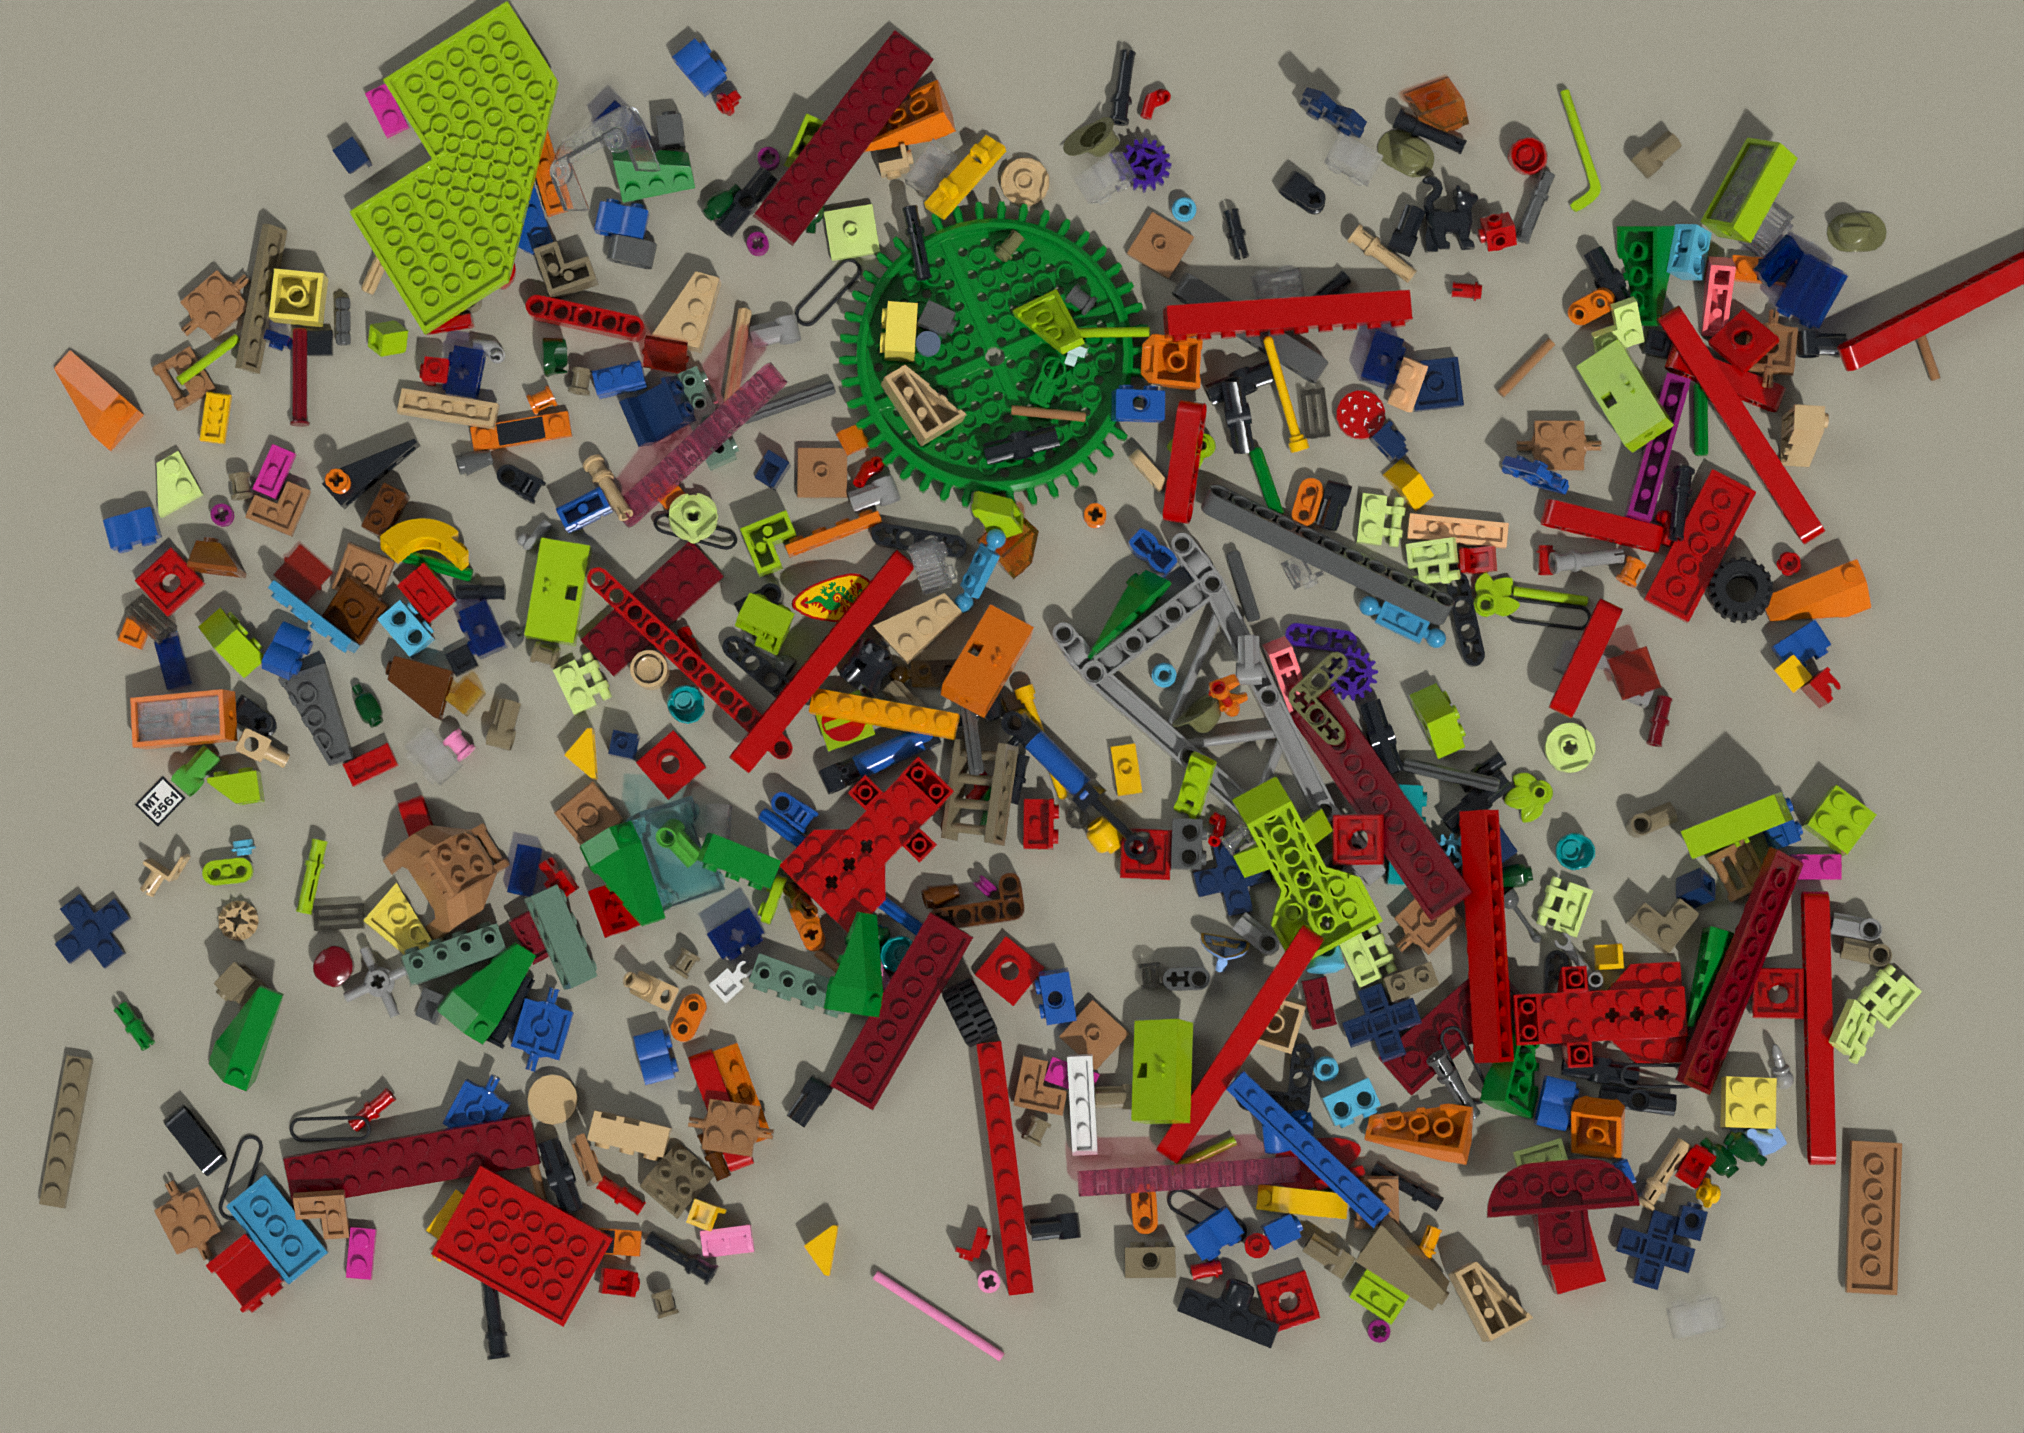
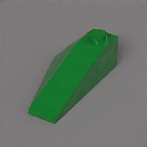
[580,821,666,927]
[1686,926,1735,1027]

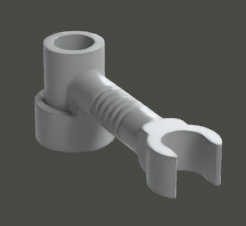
[1553,933,1603,990]

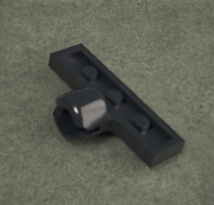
[1177,1278,1281,1348]

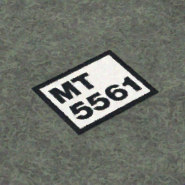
[135,776,185,827]

